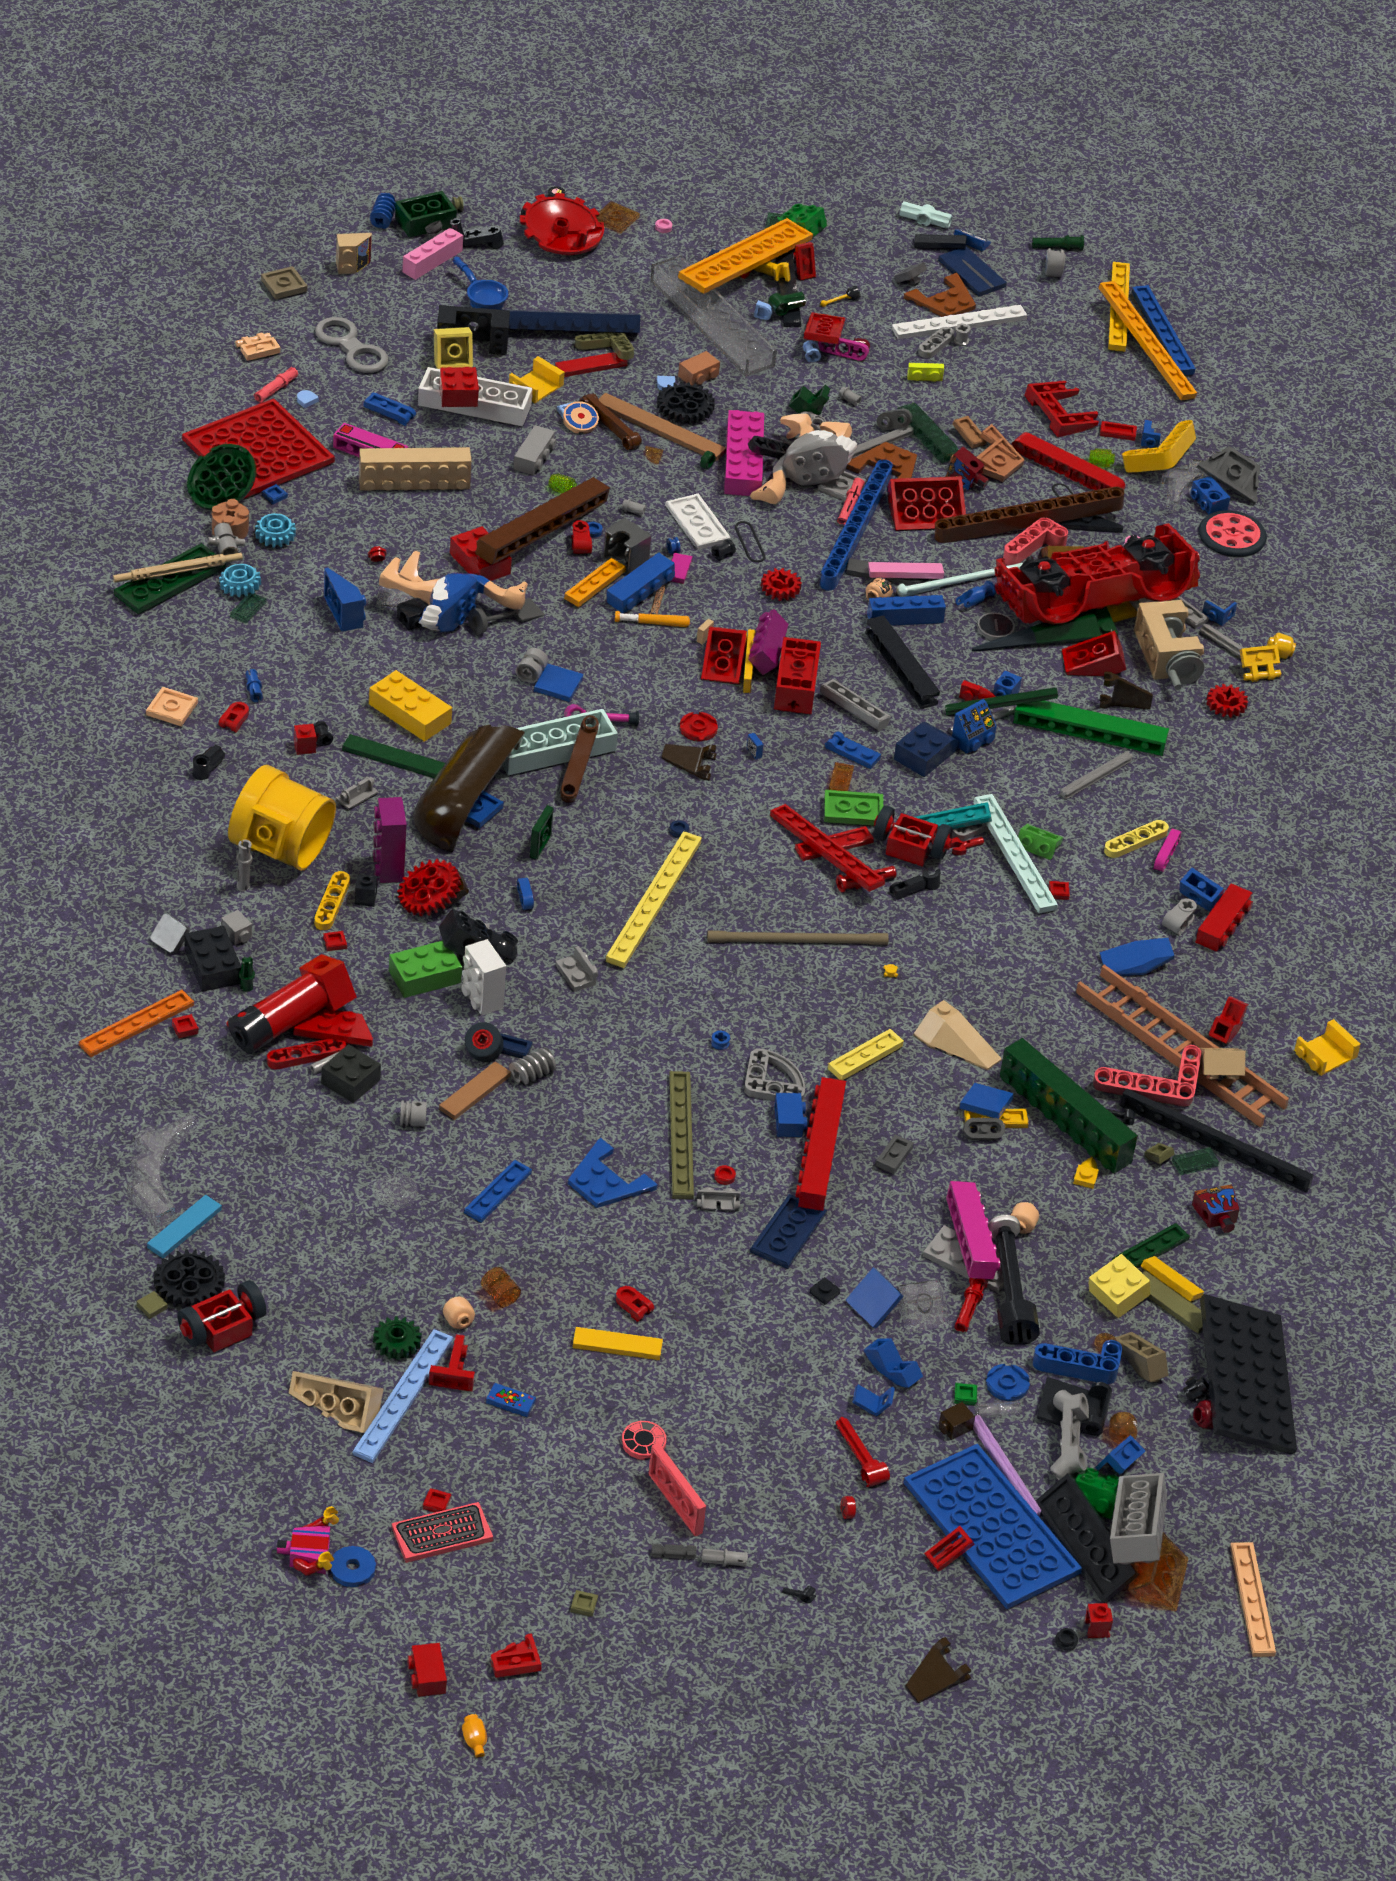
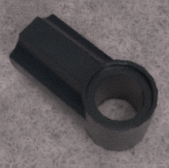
[192,745,225,780]

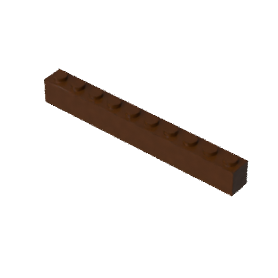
[475,477,610,565]

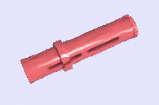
[254,367,298,403]
[837,478,865,525]

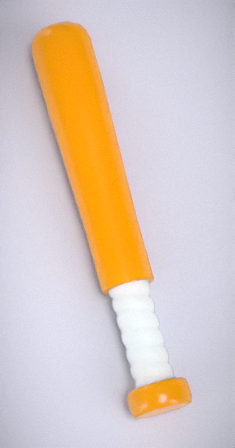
[615,611,690,627]

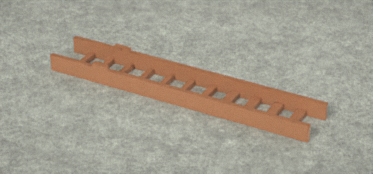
[1076,964,1289,1127]

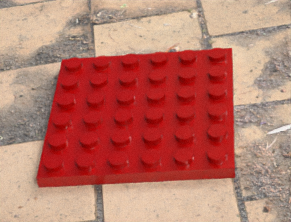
[182,398,335,499]

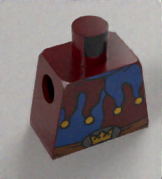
[945,447,989,490]
[1192,1184,1239,1233]

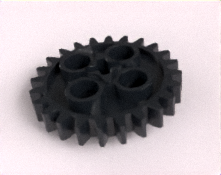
[657,382,715,424]
[154,1249,225,1309]

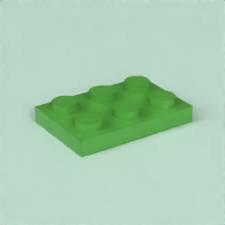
[824,790,883,826]

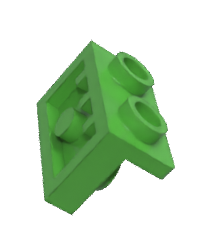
[1018,824,1063,860]

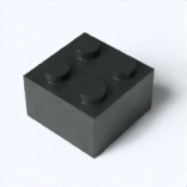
[321,1044,381,1103]

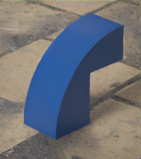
[864,1338,923,1388]

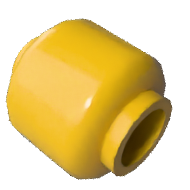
[1267,633,1296,659]

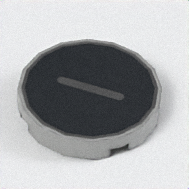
[977,613,1015,641]

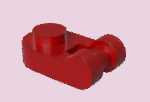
[218,702,249,733]
[616,1286,655,1322]

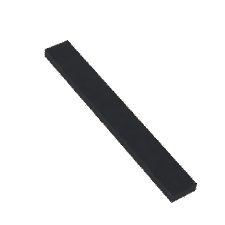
[775,250,801,327]

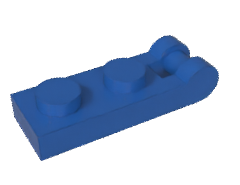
[364,392,416,426]
[825,731,881,769]

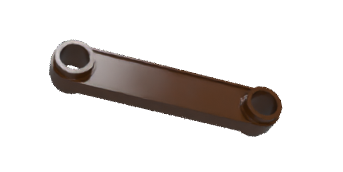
[579,393,642,450]
[560,715,599,803]

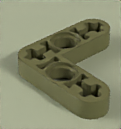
[575,332,634,360]

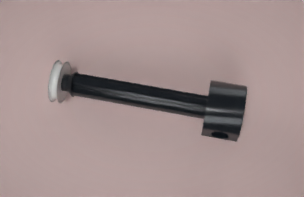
[988,1215,1040,1345]

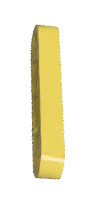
[1104,820,1169,858]

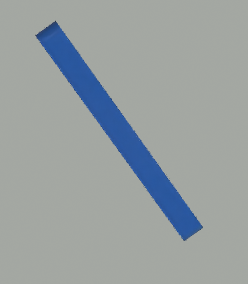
[820,460,893,591]

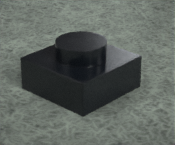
[809,1277,841,1305]

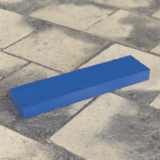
[464,1160,532,1223]

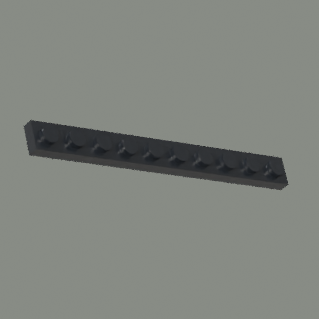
[1120,1088,1314,1193]

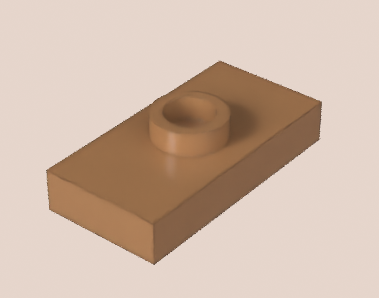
[952,416,987,449]

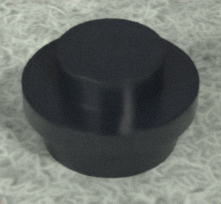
[1055,1628,1078,1650]

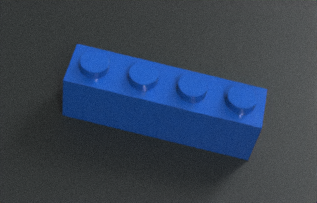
[607,552,675,613]
[867,595,946,625]

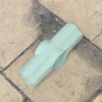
[899,201,952,229]

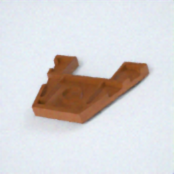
[904,273,976,317]
[846,442,917,479]

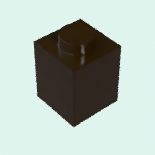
[939,1402,975,1440]

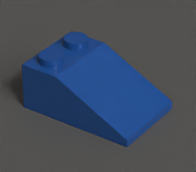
[324,568,366,632]

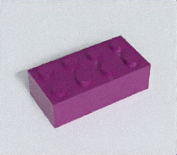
[372,797,407,883]

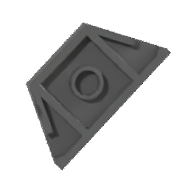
[1196,446,1260,504]

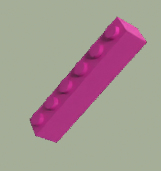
[946,1181,1000,1279]

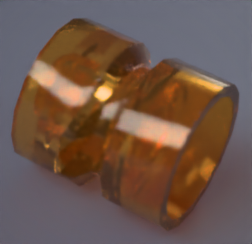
[481,1267,521,1308]

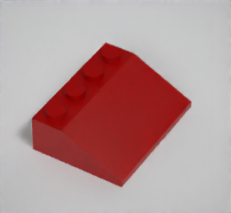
[887,476,966,531]

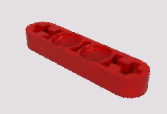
[267,1039,346,1069]

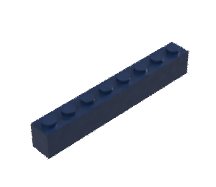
[499,309,641,333]

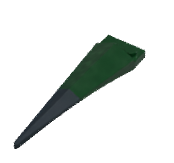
[972,606,1118,651]

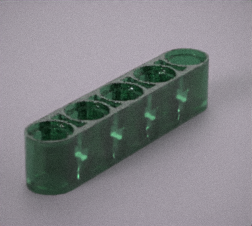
[897,402,958,463]

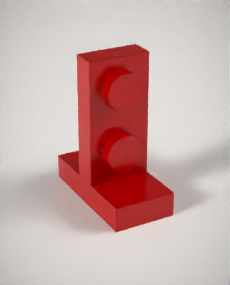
[429,1334,475,1392]

